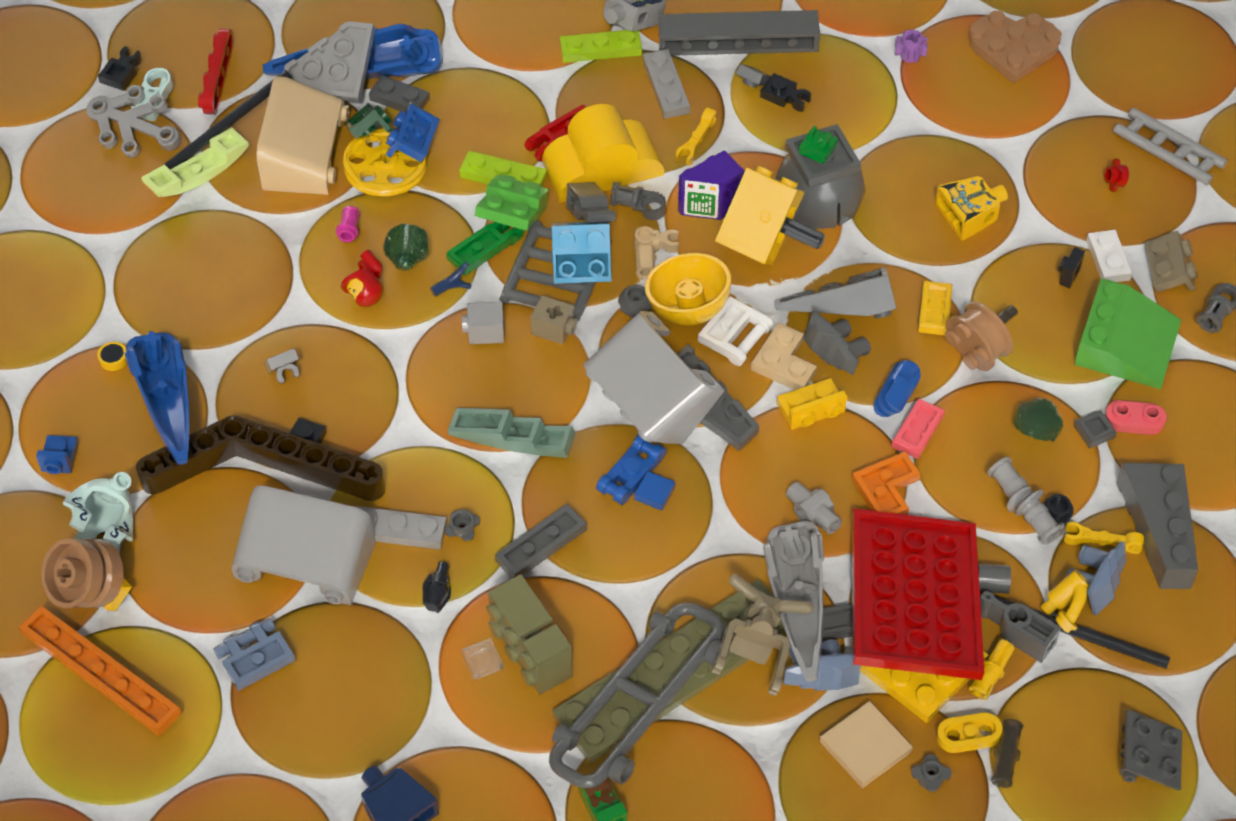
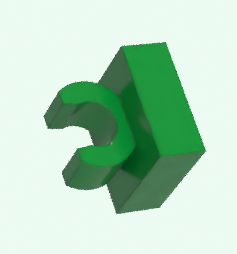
[799,126,838,164]

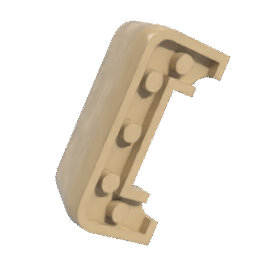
[256,76,349,195]

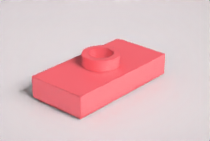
[891,398,945,459]

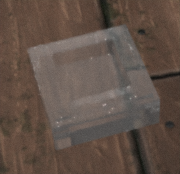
[461,638,504,680]

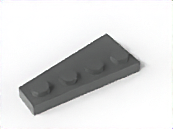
[677,344,759,451]

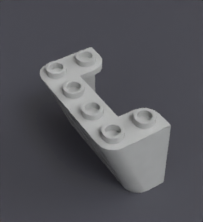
[583,311,725,444]

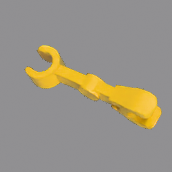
[676,107,716,166]
[1064,522,1144,554]

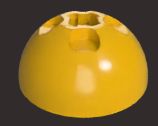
[645,253,731,326]

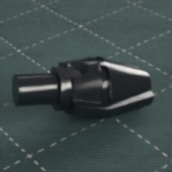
[422,562,451,613]

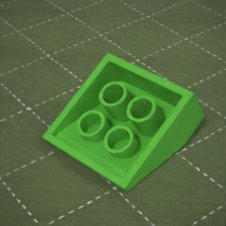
[1074,278,1181,389]

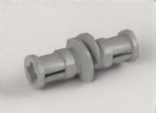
[987,457,1065,545]

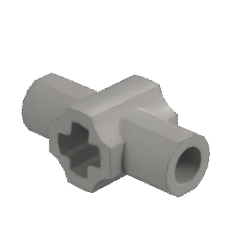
[786,482,842,534]

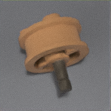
[944,301,1018,371]

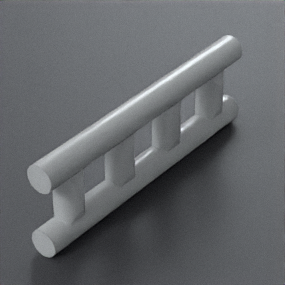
[1113,107,1228,186]

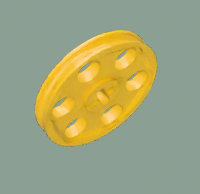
[343,129,427,197]

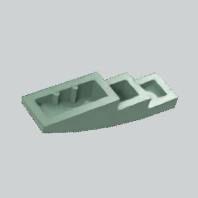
[447,408,576,458]

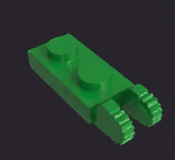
[446,222,524,276]

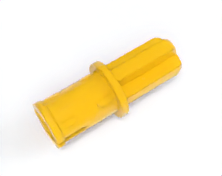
[969,639,1015,700]

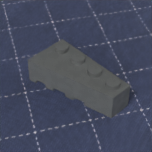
[1116,463,1198,589]

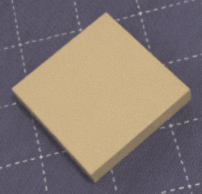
[819,701,913,789]

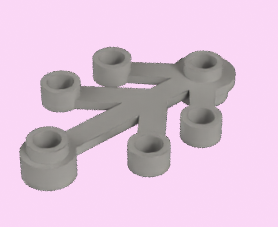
[86,85,181,158]

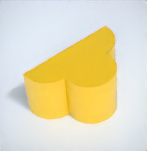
[542,104,664,203]

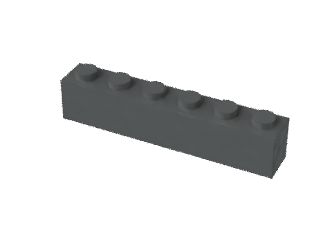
[658,10,820,56]

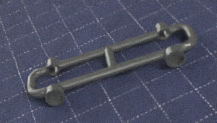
[549,602,730,788]

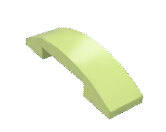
[141,127,249,197]

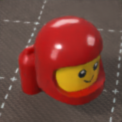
[341,250,383,307]

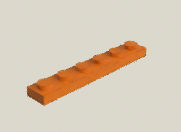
[19,605,182,736]

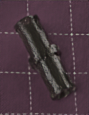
[991,719,1023,788]

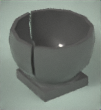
[776,124,865,229]

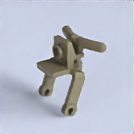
[711,574,814,696]

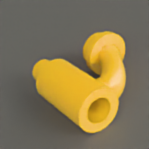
[1041,569,1090,633]

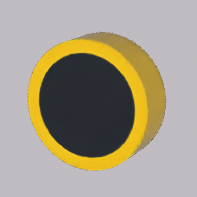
[97,342,127,371]

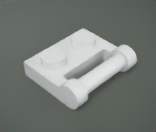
[698,296,774,366]

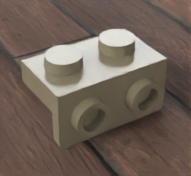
[1145,230,1198,293]

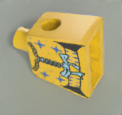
[935,176,1008,241]

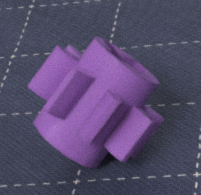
[895,30,928,63]

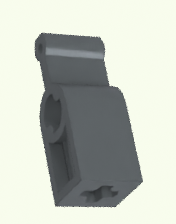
[566,182,616,223]
[980,591,1061,663]

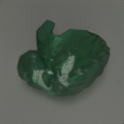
[383,224,430,271]
[1013,398,1063,442]

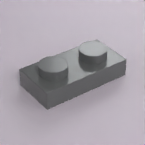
[369,75,430,112]

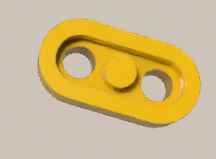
[936,712,1003,753]

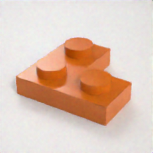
[851,451,920,515]

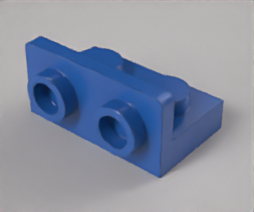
[386,103,440,162]

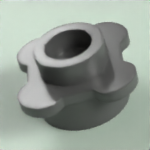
[445,510,480,541]
[911,754,952,792]

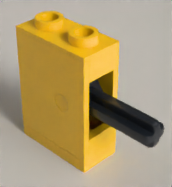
[715,165,825,265]

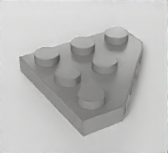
[284,21,376,102]

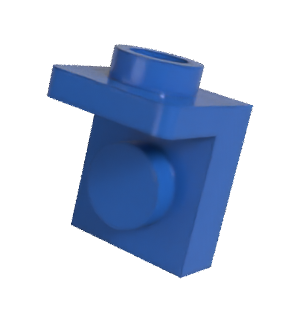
[36,435,79,474]

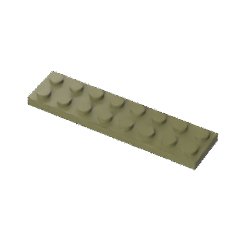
[553,579,787,764]

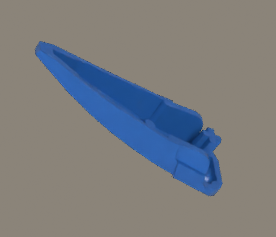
[263,24,443,79]
[124,331,189,464]

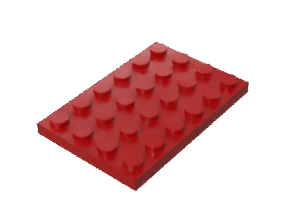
[851,508,985,680]

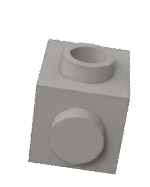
[462,302,504,344]

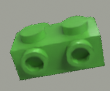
[474,175,549,231]

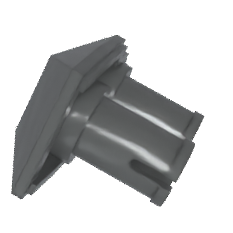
[804,311,871,375]

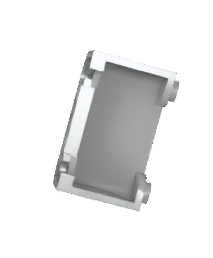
[231,486,376,605]

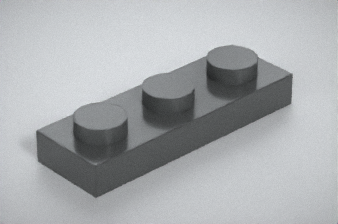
[495,504,587,579]

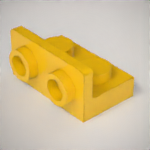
[776,378,847,430]

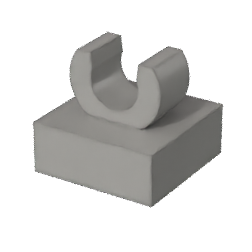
[264,348,299,384]

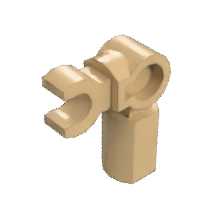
[633,226,679,279]

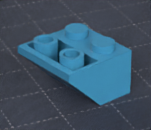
[552,222,612,284]

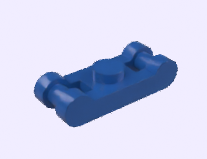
[596,435,667,505]

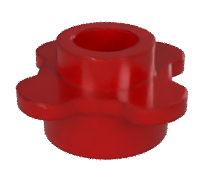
[1104,158,1129,192]

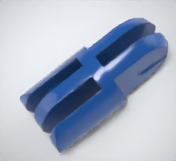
[874,360,921,417]

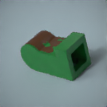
[578,772,627,821]

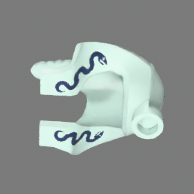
[63,472,134,549]

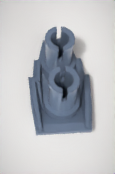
[1066,541,1127,615]
[783,639,861,691]

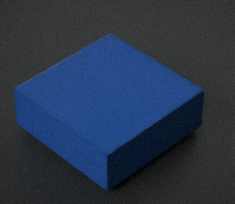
[635,471,675,511]

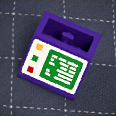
[678,150,745,220]

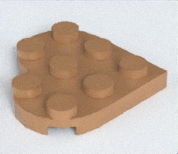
[969,11,1062,84]

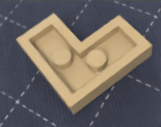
[751,322,817,390]

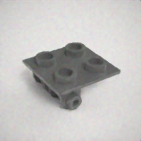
[1120,710,1182,791]

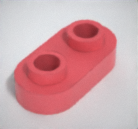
[1105,400,1167,435]

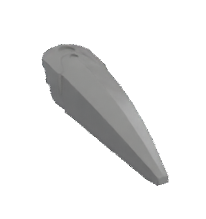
[763,521,824,682]

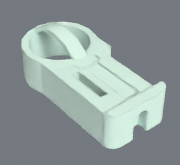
[131,68,173,121]

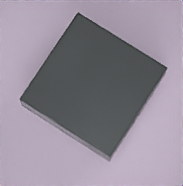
[1074,410,1117,449]

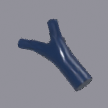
[430,262,471,297]

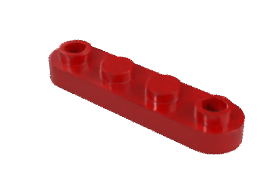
[198,28,233,115]

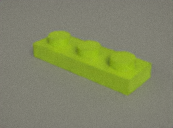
[560,30,642,63]
[459,151,547,186]

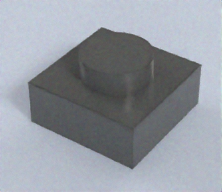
[736,64,771,88]

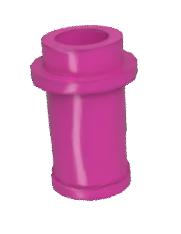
[336,206,360,242]

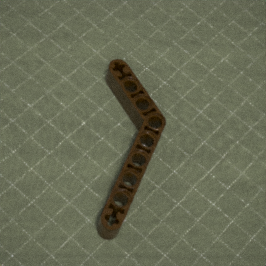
[136,416,386,501]

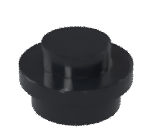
[1043,494,1074,524]

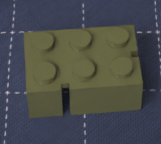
[486,574,573,695]

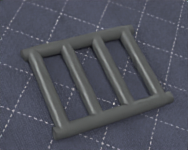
[499,220,612,321]

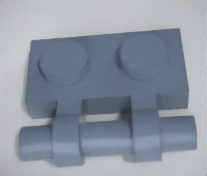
[213,619,295,691]

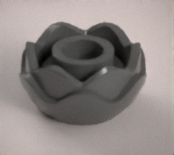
[618,285,652,318]

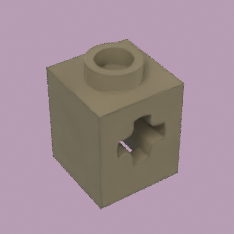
[530,295,578,345]

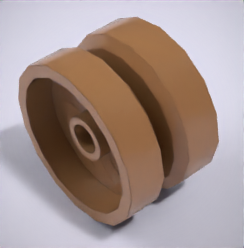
[41,538,124,608]

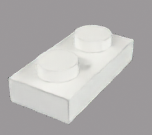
[1086,230,1132,282]

